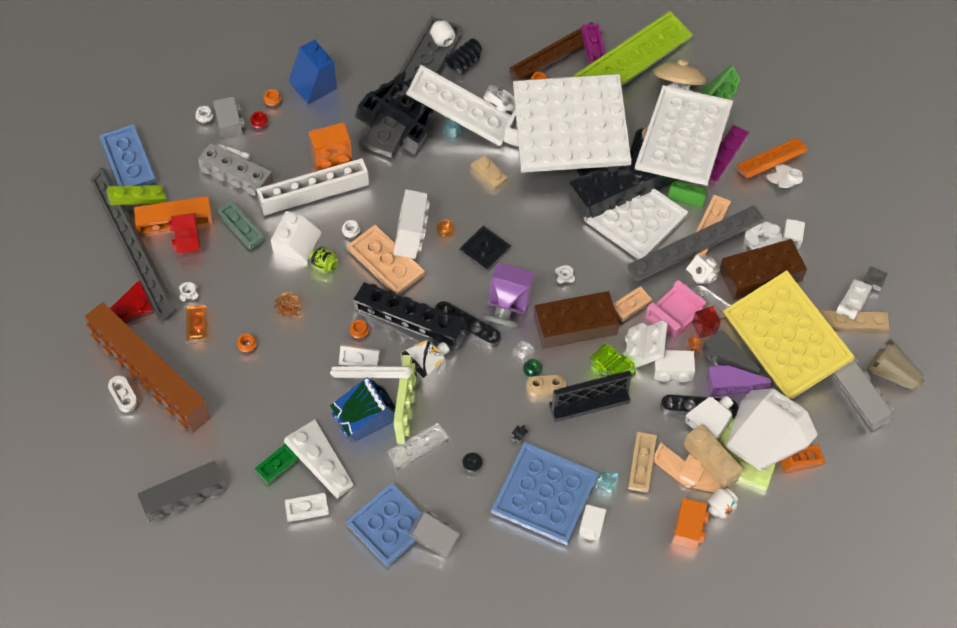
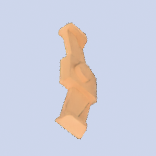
[653,442,732,493]

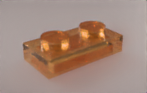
[186,305,207,344]

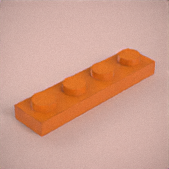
[737,138,807,179]

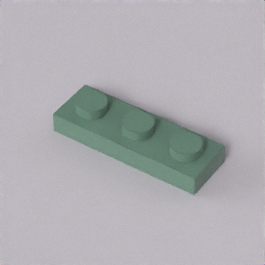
[216,201,265,250]

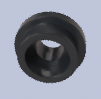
[510,424,528,443]
[462,453,483,472]

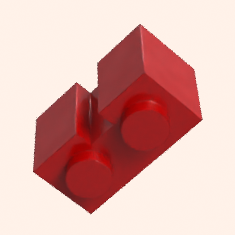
[168,213,201,254]

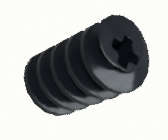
[445,38,482,74]

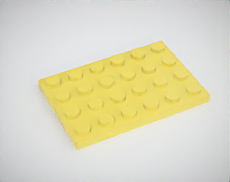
[722,271,855,400]

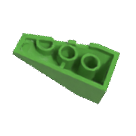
[698,65,740,100]

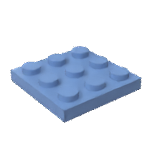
[345,483,422,567]

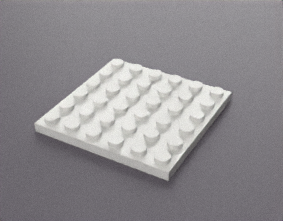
[513,74,631,172]

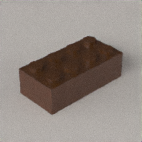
[720,239,807,301]
[534,291,619,349]

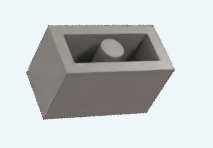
[213,97,245,139]
[407,511,459,557]

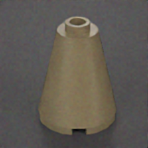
[866,339,924,390]

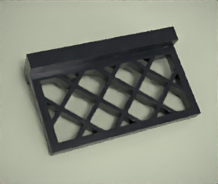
[549,371,632,423]

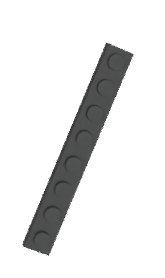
[627,205,764,282]

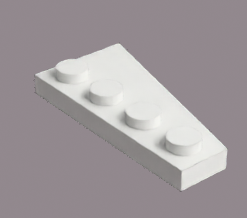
[284,419,354,499]

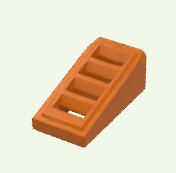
[780,445,826,472]

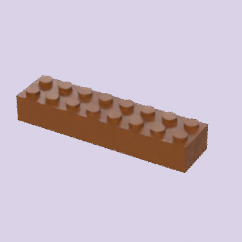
[84,302,210,434]

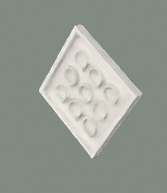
[584,189,688,259]

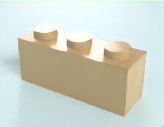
[684,424,743,489]

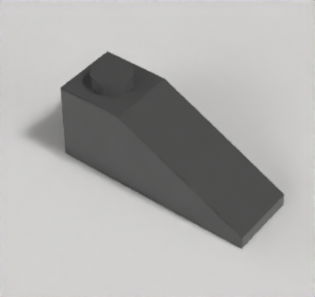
[702,329,761,375]

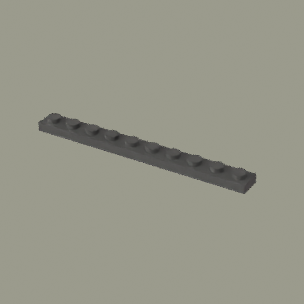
[90,168,176,320]

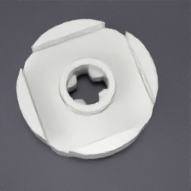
[483,86,515,113]
[744,222,782,250]

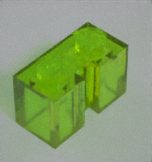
[589,343,636,389]

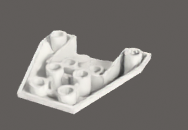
[726,388,818,470]

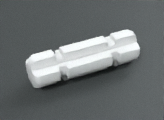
[217,144,250,161]

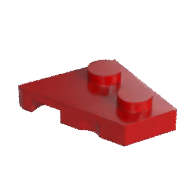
[110,281,154,324]

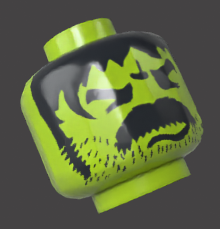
[309,246,338,274]

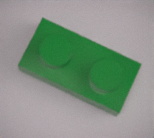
[254,444,299,485]

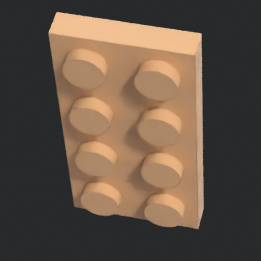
[347,225,425,295]

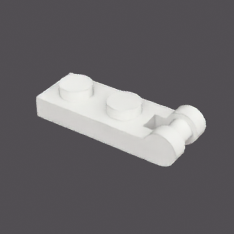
[836,279,872,321]

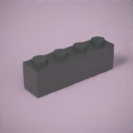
[137,460,226,522]

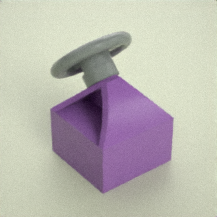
[482,262,535,328]

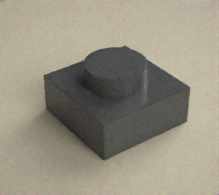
[863,266,888,291]

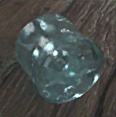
[443,117,461,139]
[596,469,618,494]

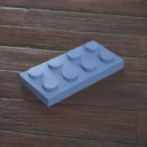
[99,124,156,186]

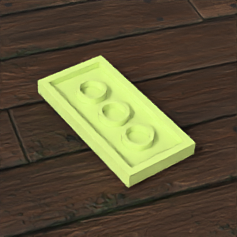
[394,355,417,444]

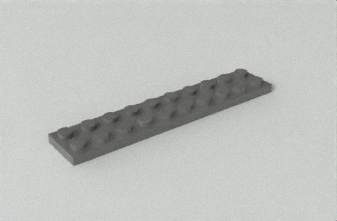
[359,16,463,158]

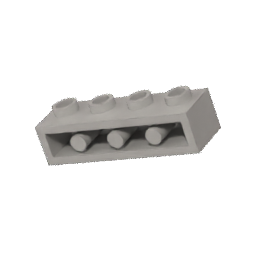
[198,143,273,196]
[831,356,894,432]

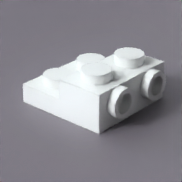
[623,320,667,368]

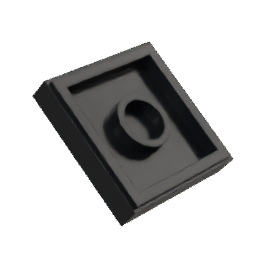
[459,226,511,273]

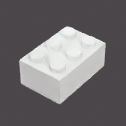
[393,189,430,259]

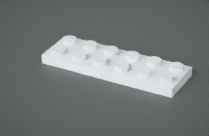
[406,65,512,146]

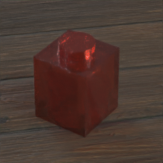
[692,306,721,339]

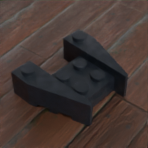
[355,72,433,155]

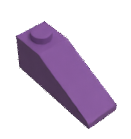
[706,365,772,397]

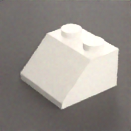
[271,211,322,263]

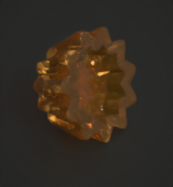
[274,292,301,318]

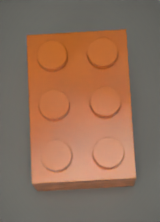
[308,122,352,172]

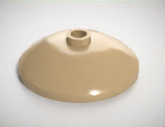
[654,59,706,85]

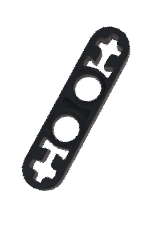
[435,301,501,348]
[660,394,739,418]

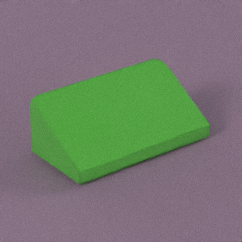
[668,180,708,207]

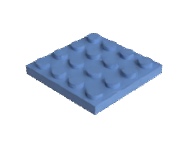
[491,442,599,545]

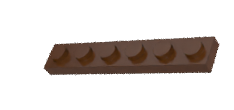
[509,22,602,81]

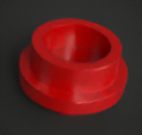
[250,111,268,128]

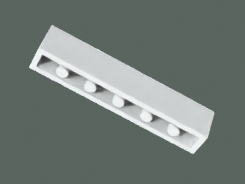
[256,158,369,216]

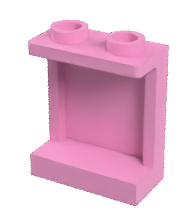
[645,280,706,340]

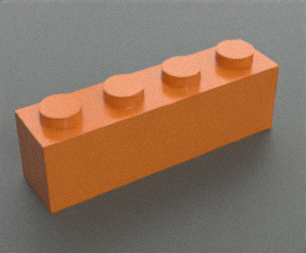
[134,196,213,236]

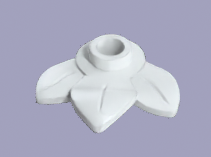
[767,164,803,188]

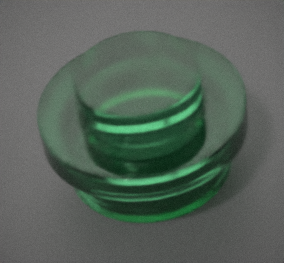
[523,359,542,378]

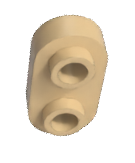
[526,375,566,397]

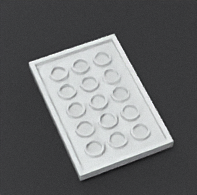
[635,85,733,186]

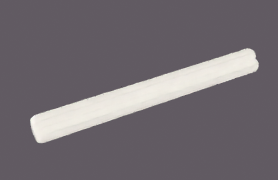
[330,366,412,378]

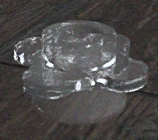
[512,341,535,363]

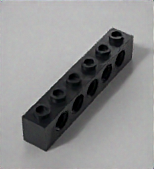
[353,282,468,349]

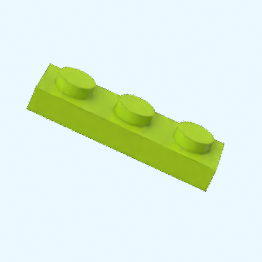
[106,185,166,205]

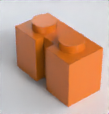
[672,498,709,549]

